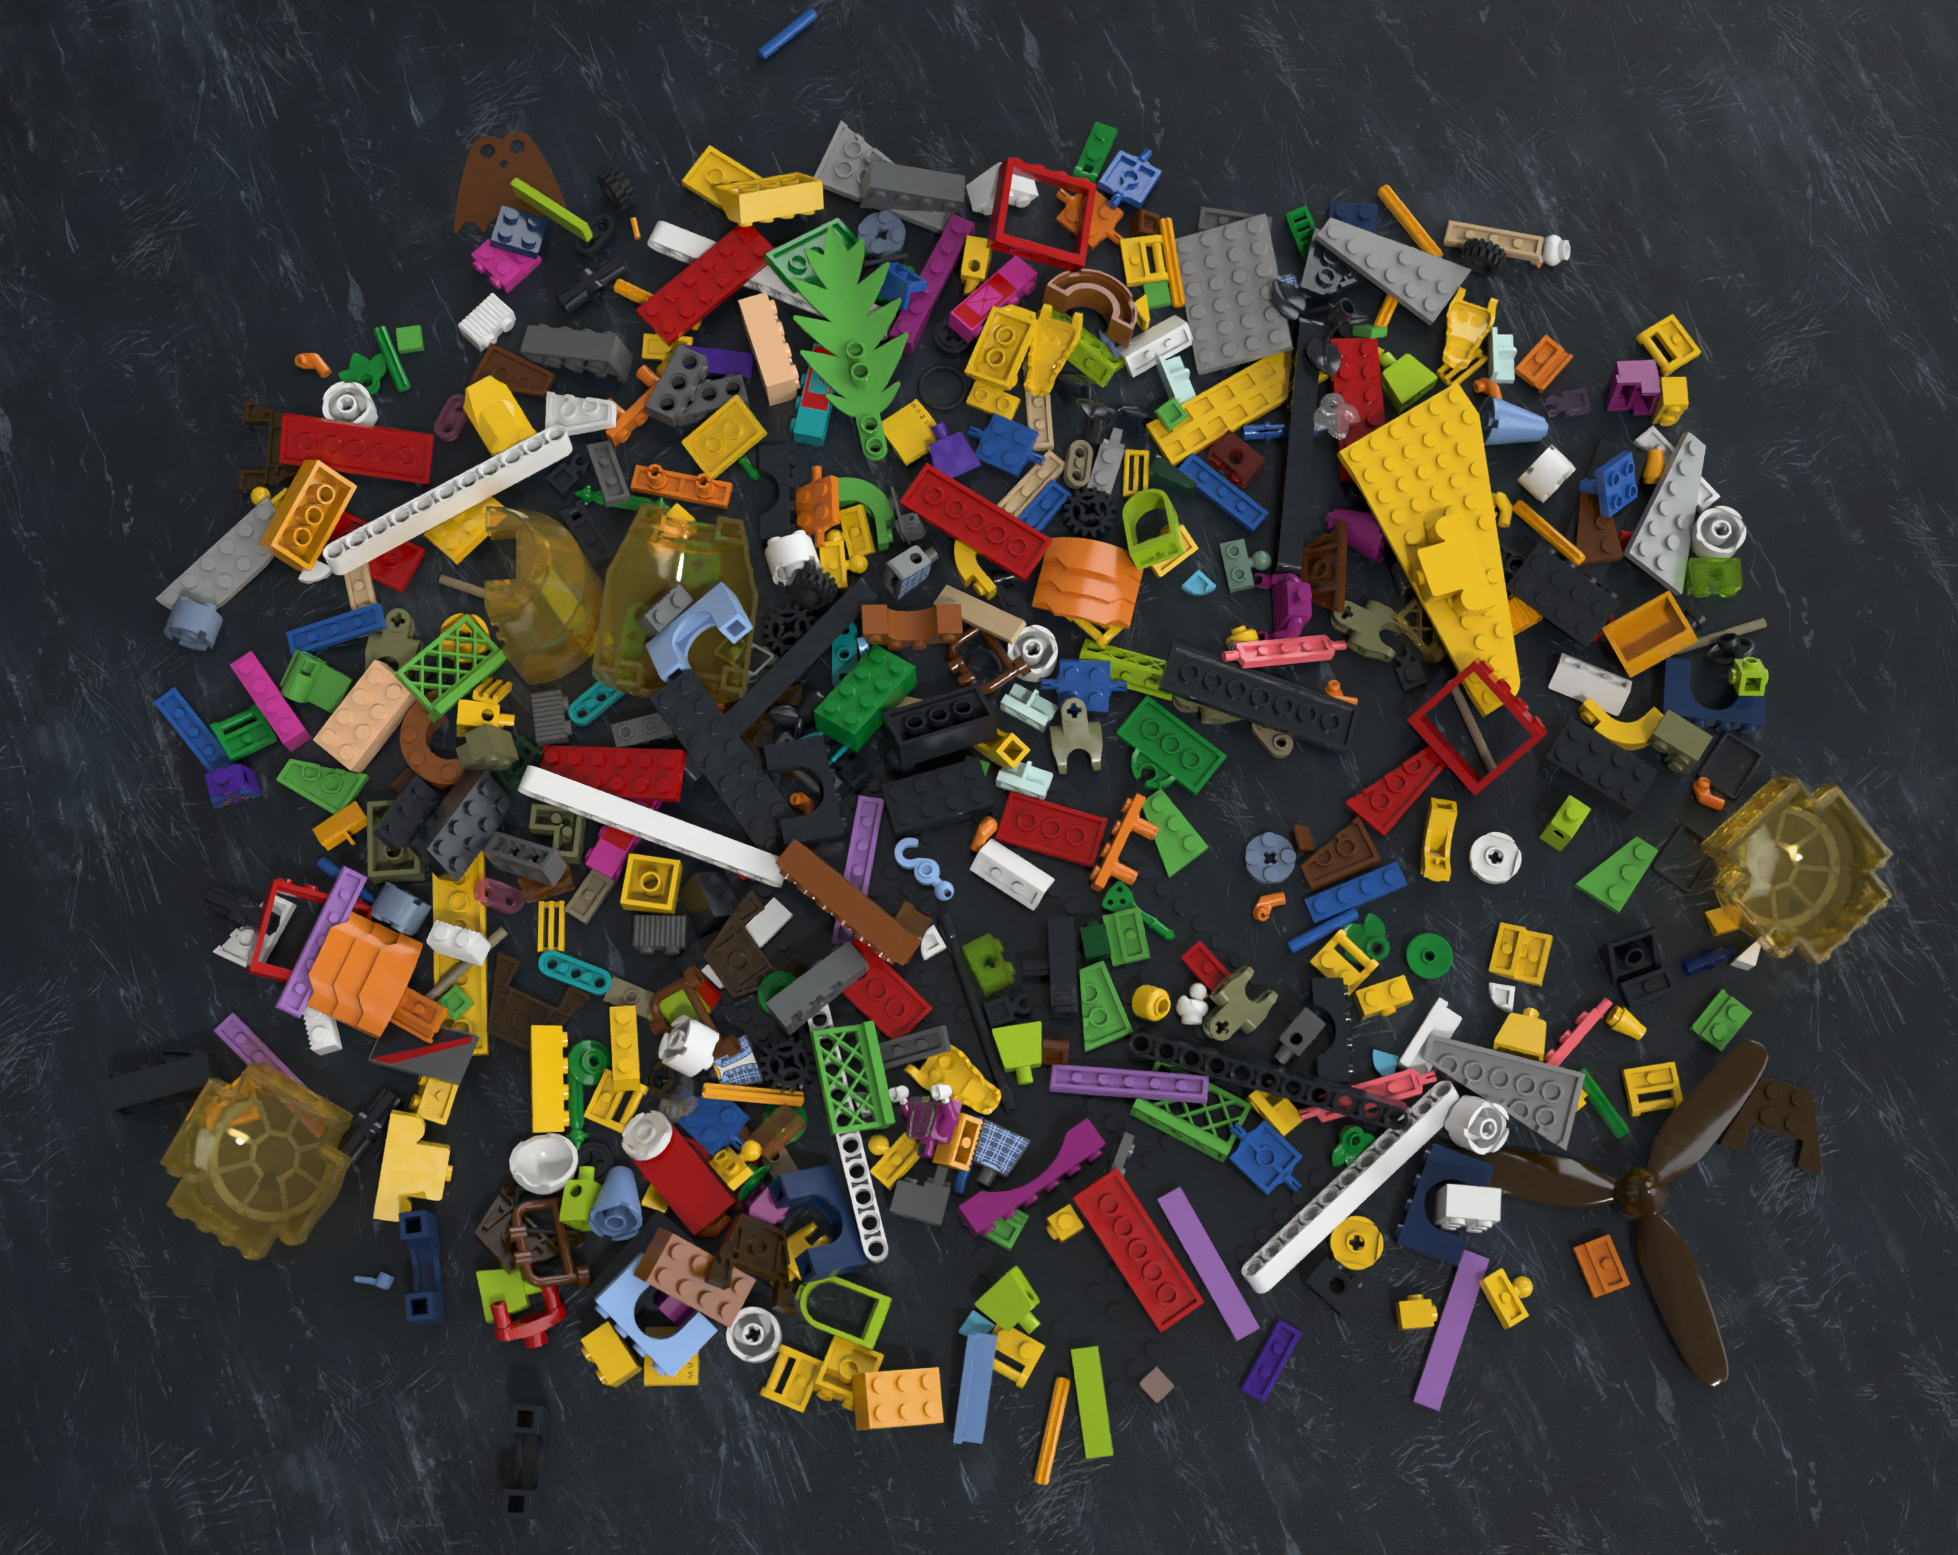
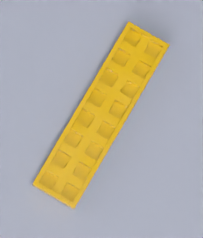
[1146,350,1331,468]

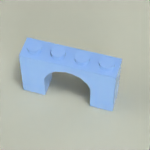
[645,581,753,684]
[594,1253,718,1378]

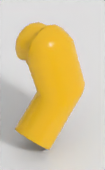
[1492,491,1513,528]

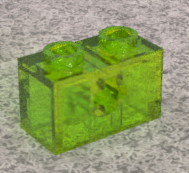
[1685,558,1743,597]
[962,933,1015,997]

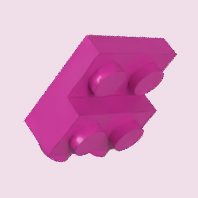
[471,239,542,294]

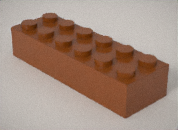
[775,839,922,966]

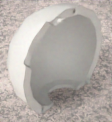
[509,1132,578,1195]

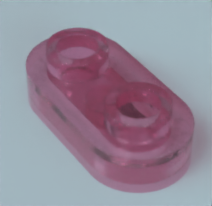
[434,394,468,441]
[473,878,525,915]

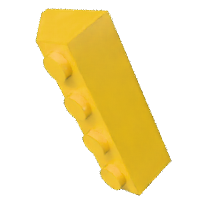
[715,172,824,227]
[530,1025,569,1133]

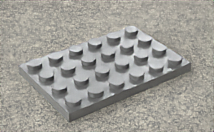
[1175,214,1294,375]

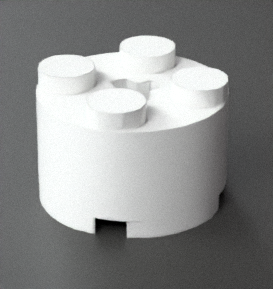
[322,382,378,426]
[1517,445,1576,503]
[1690,506,1746,563]
[764,530,821,586]
[1007,625,1058,682]
[658,1015,719,1077]
[1445,1095,1509,1154]
[726,1307,782,1363]

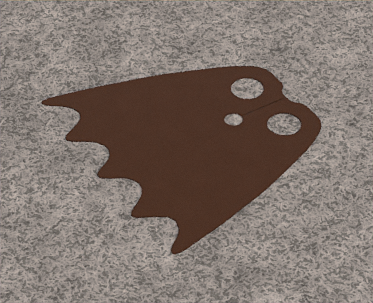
[454,132,568,234]

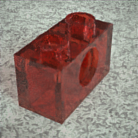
[1207,429,1266,489]

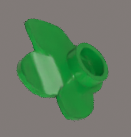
[338,353,387,395]
[1344,913,1390,963]
[1331,1125,1376,1167]

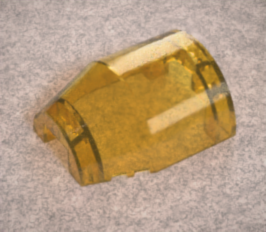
[592,503,759,704]
[485,506,607,685]

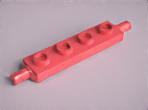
[1221,635,1347,669]
[1543,997,1613,1067]
[1299,1068,1437,1123]

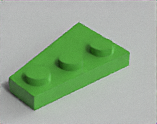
[1079,961,1133,1052]

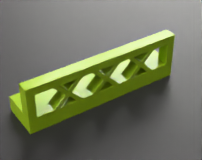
[1036,309,1125,388]
[1079,639,1173,701]

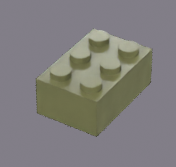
[367,800,425,884]

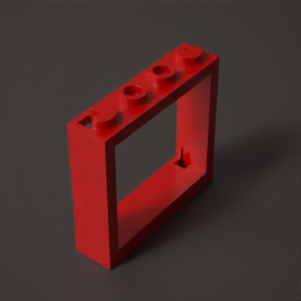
[987,157,1097,272]
[1407,657,1547,796]
[244,877,373,983]

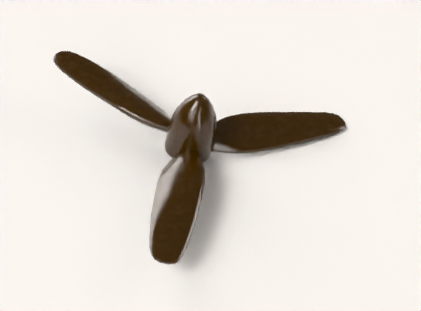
[1450,1040,1768,1387]

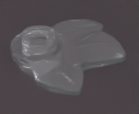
[1313,393,1360,440]
[658,1076,698,1124]

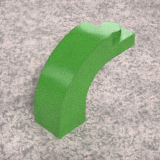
[838,477,896,552]

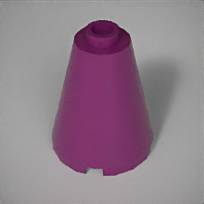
[1325,509,1390,564]

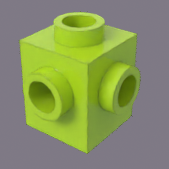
[1729,657,1768,696]

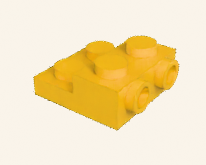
[814,1335,884,1411]

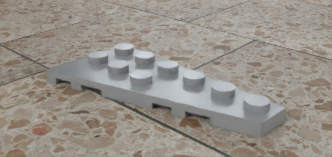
[814,120,954,234]
[1315,217,1472,325]
[1623,432,1706,596]
[1423,1034,1585,1151]

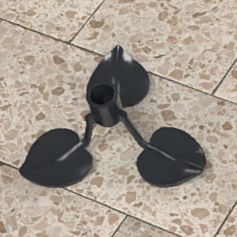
[1271,278,1371,376]
[1056,373,1158,444]

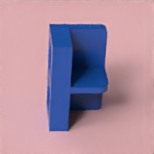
[878,262,927,311]

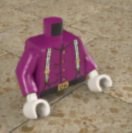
[889,1083,962,1158]

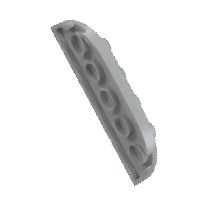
[155,497,276,610]

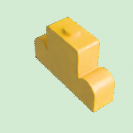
[1409,511,1497,618]
[373,1110,453,1222]

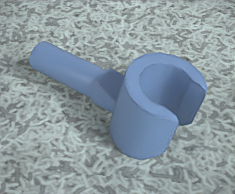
[1099,330,1120,358]
[354,1272,394,1290]

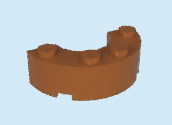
[1042,269,1137,348]
[861,604,963,651]
[400,690,463,792]

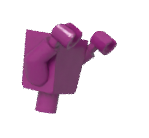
[1254,573,1312,640]

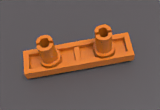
[605,365,682,447]
[631,464,733,509]
[1089,793,1159,892]

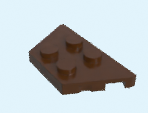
[1300,520,1348,614]

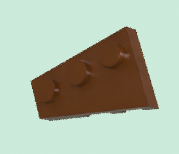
[468,343,557,398]
[1575,493,1623,567]
[1300,815,1381,891]

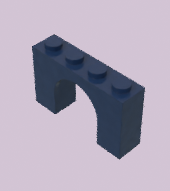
[1658,657,1767,734]
[1394,1143,1494,1268]
[767,1164,868,1284]
[398,1210,446,1326]

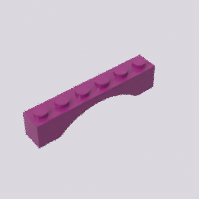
[889,214,975,356]
[956,1118,1106,1237]
[652,1182,789,1327]

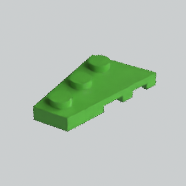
[276,759,370,815]
[1141,789,1208,878]
[1574,837,1659,914]

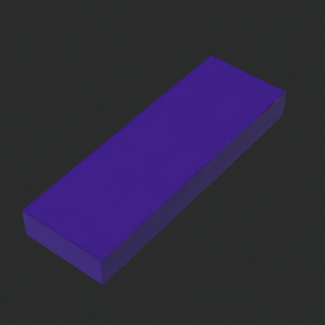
[682,345,753,379]
[1240,1319,1302,1404]

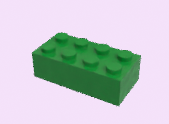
[814,644,917,752]

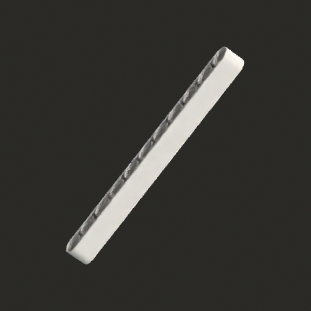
[647,221,897,340]
[323,425,573,575]
[517,765,785,888]
[808,1004,888,1263]
[1241,1080,1461,1294]

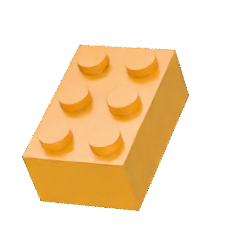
[1602,591,1698,678]
[852,1367,944,1431]

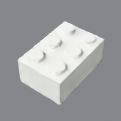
[1433,1184,1501,1233]

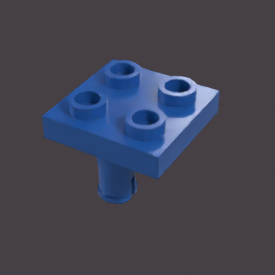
[1579,451,1638,518]

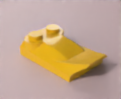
[964,304,1038,390]
[463,376,537,457]

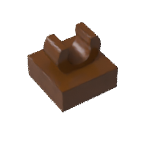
[1041,1035,1069,1065]

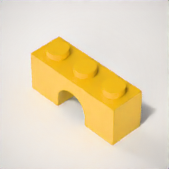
[610,1005,640,1092]

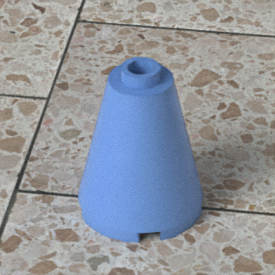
[1479,396,1548,446]
[589,1166,643,1241]

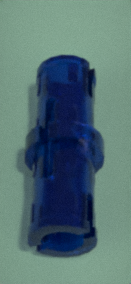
[1681,942,1736,977]

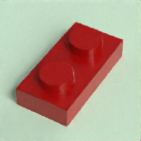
[1180,941,1231,993]

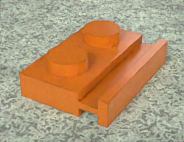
[1514,335,1573,393]
[390,987,449,1044]
[1572,1235,1630,1298]

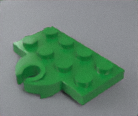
[763,218,868,294]
[1116,695,1227,796]

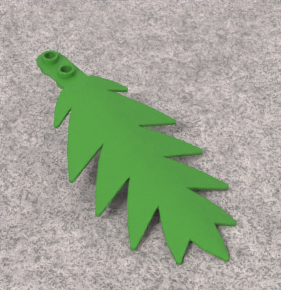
[791,225,909,461]

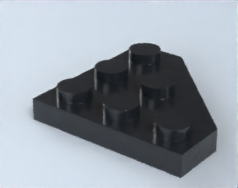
[1298,228,1369,300]
[372,774,444,849]

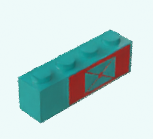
[790,343,836,447]

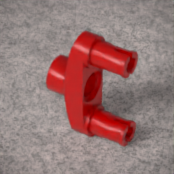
[489,1286,567,1349]

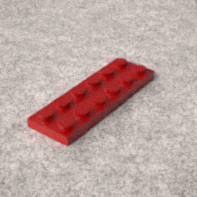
[636,226,774,347]
[1328,338,1385,482]
[279,413,434,484]
[899,463,1052,582]
[540,745,686,802]
[1072,1167,1204,1333]

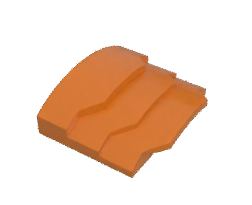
[1032,537,1144,629]
[306,911,423,1038]

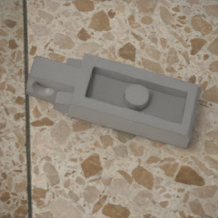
[1087,427,1125,497]

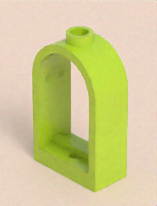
[1122,489,1185,570]
[795,1277,892,1350]

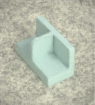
[1487,327,1517,383]
[1156,355,1196,405]
[1000,684,1058,733]
[996,761,1053,800]

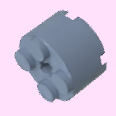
[164,596,223,651]
[369,881,432,937]

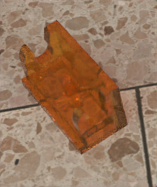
[518,863,576,903]

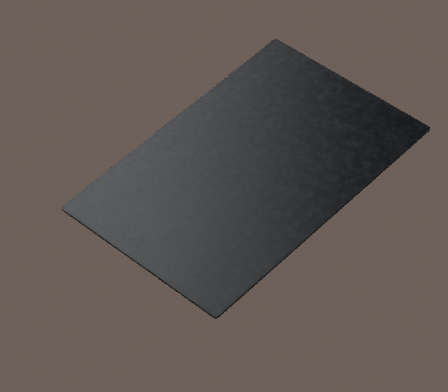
[675,685,1401,1406]

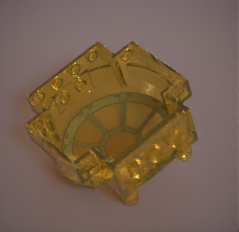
[1701,776,1893,964]
[160,1062,354,1260]

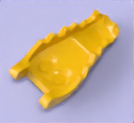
[1442,287,1498,370]
[1024,303,1083,397]
[904,1044,1001,1115]

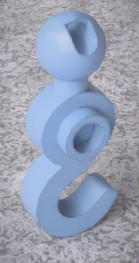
[894,837,954,901]

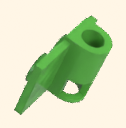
[279,650,353,714]

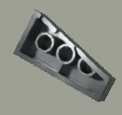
[859,160,965,213]
[520,324,634,383]
[766,941,870,1036]

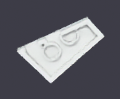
[545,391,617,436]
[213,896,296,968]

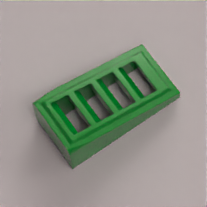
[1283,206,1316,262]

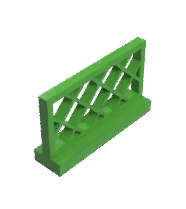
[394,614,510,723]
[810,1021,895,1135]
[1130,1061,1252,1163]

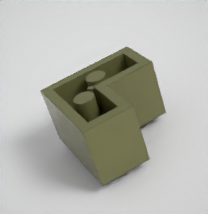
[1647,710,1713,774]
[455,724,519,774]
[529,804,587,864]

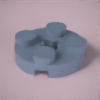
[858,210,906,258]
[1244,832,1296,884]

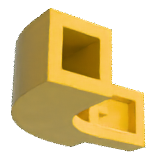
[954,540,997,600]
[1578,698,1663,750]
[973,729,1030,769]
[1420,797,1457,882]

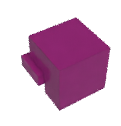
[1605,360,1662,415]

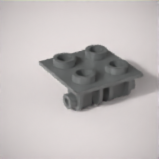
[889,487,926,548]

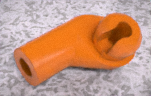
[1325,680,1358,705]
[1693,777,1725,811]

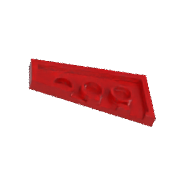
[1344,746,1447,837]

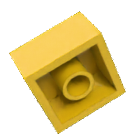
[620,853,683,916]
[581,1321,643,1388]

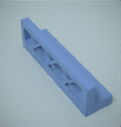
[953,1331,998,1444]

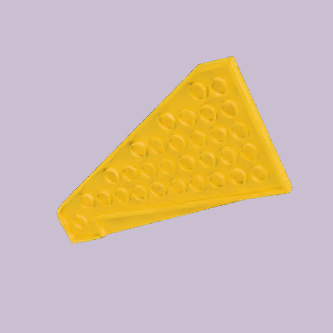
[1337,382,1520,717]

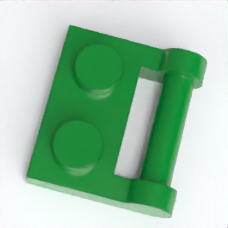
[209,703,277,763]

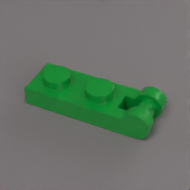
[1072,121,1118,184]

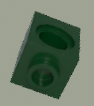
[1079,921,1111,963]

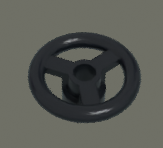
[1705,633,1756,666]

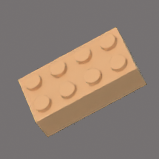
[738,292,800,406]
[313,660,417,773]

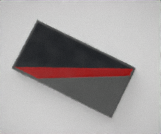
[368,1015,479,1086]

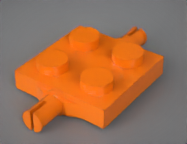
[1056,189,1124,250]
[795,466,840,548]

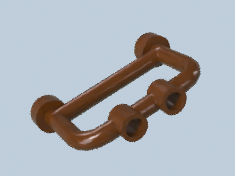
[947,626,1032,695]
[649,965,742,1062]
[506,1190,590,1288]

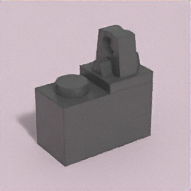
[890,1165,951,1227]

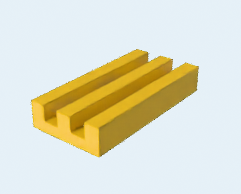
[1436,348,1489,387]
[1123,449,1149,499]
[472,677,513,705]
[538,901,566,953]

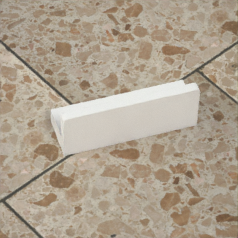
[1116,315,1193,377]
[1548,653,1632,716]
[970,839,1055,911]
[1396,998,1462,1075]

